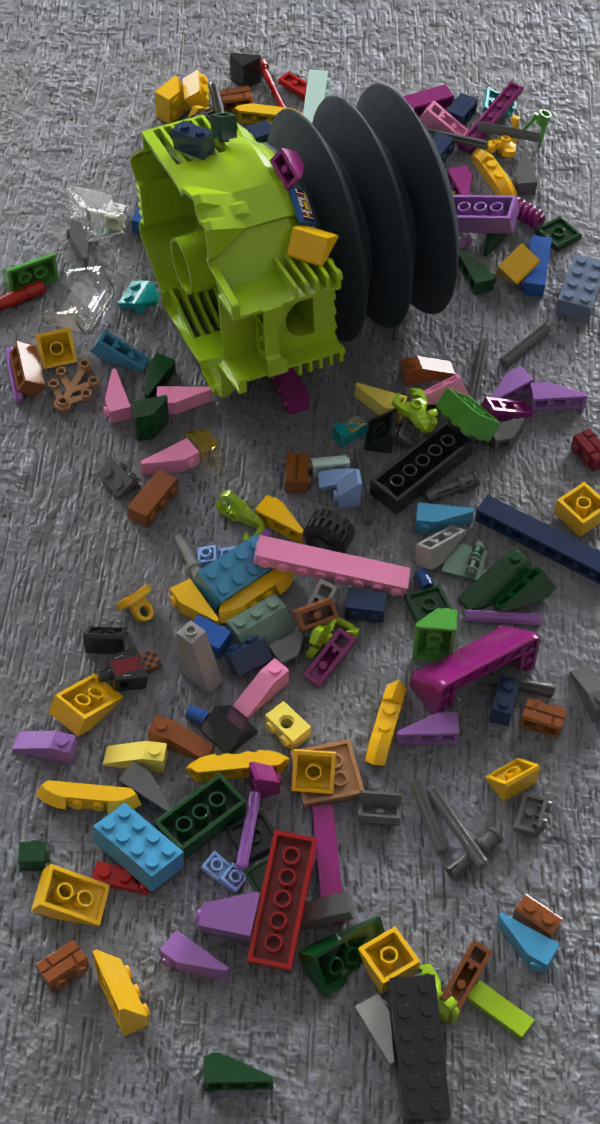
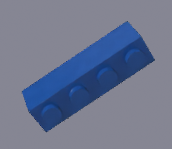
[520,235,552,297]

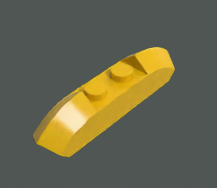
[232,104,303,124]
[471,148,518,199]
[219,569,295,623]
[365,679,407,766]
[185,750,290,782]
[36,780,142,814]

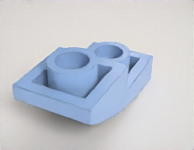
[318,468,356,491]
[198,545,236,566]
[200,850,247,893]

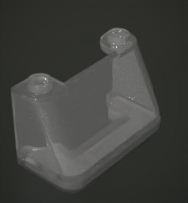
[65,186,128,242]
[41,266,115,335]

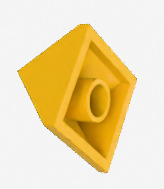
[287,225,338,267]
[495,243,541,285]
[35,327,78,370]
[291,749,336,794]
[485,758,540,802]

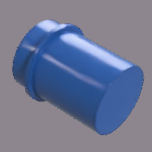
[414,568,434,589]
[185,705,210,725]

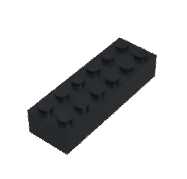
[370,420,474,515]
[387,974,451,1124]

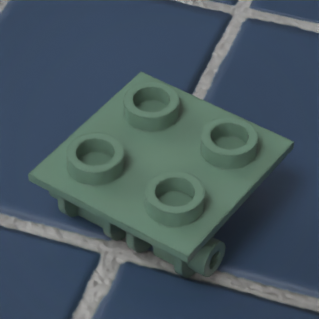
[441,541,488,581]

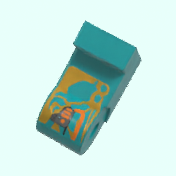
[332,415,368,447]

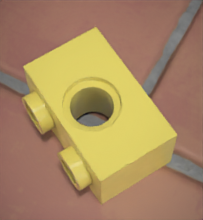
[265,701,311,750]

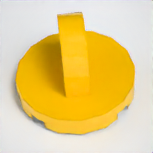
[116,584,154,622]

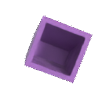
[195,892,261,944]

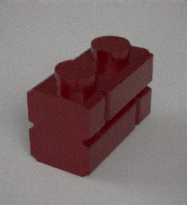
[571,428,600,472]

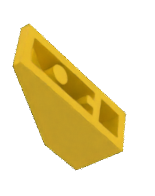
[255,495,304,544]
[169,579,220,625]

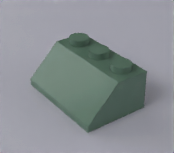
[226,594,296,648]

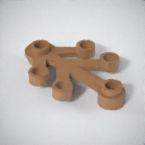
[48,359,99,413]

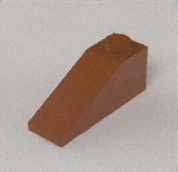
[399,356,455,386]
[148,715,214,760]
[440,940,493,1010]

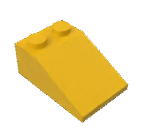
[49,674,123,736]
[31,864,110,927]

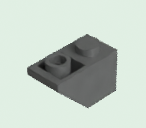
[490,418,524,453]
[269,630,305,669]

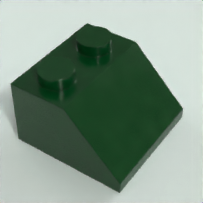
[131,395,169,441]

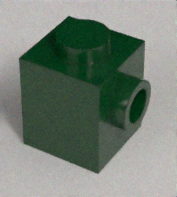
[210,112,238,142]
[18,840,51,871]

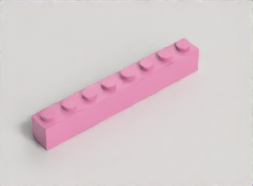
[253,535,410,597]

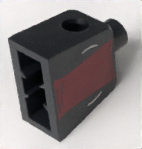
[97,647,148,691]

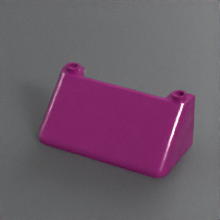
[409,626,541,715]

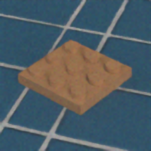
[290,739,364,808]

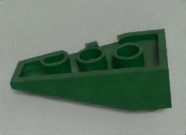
[457,547,533,610]
[298,916,385,997]

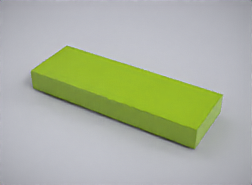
[466,980,535,1039]

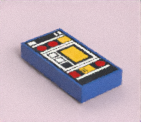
[289,187,316,227]

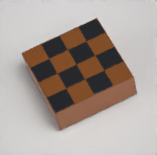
[139,649,162,673]

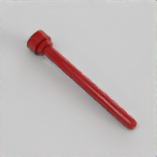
[261,59,285,107]

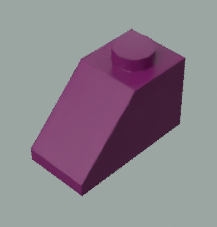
[270,148,305,191]
[249,762,282,799]

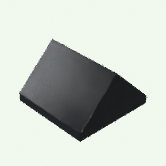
[230,53,261,88]
[364,408,398,454]
[83,626,128,654]
[200,705,258,754]

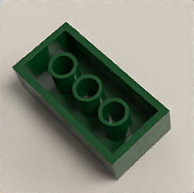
[154,773,247,862]

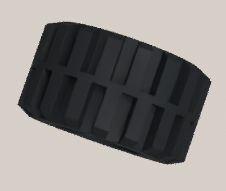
[302,509,355,553]

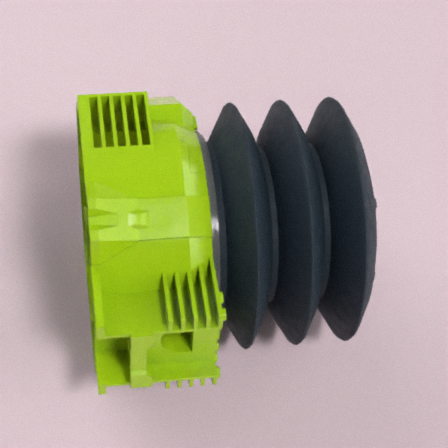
[130,83,459,397]

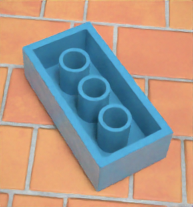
[192,534,274,611]
[93,803,184,892]

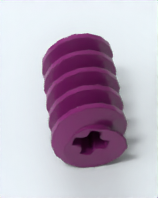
[517,197,546,230]

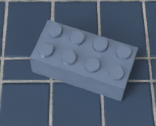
[555,254,600,322]

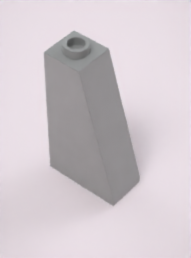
[177,620,223,695]

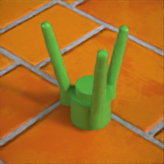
[523,110,552,148]

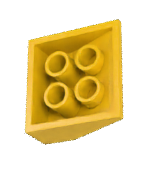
[92,949,151,1036]

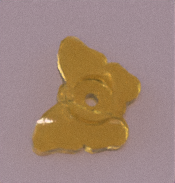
[185,429,218,457]

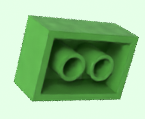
[436,387,501,442]

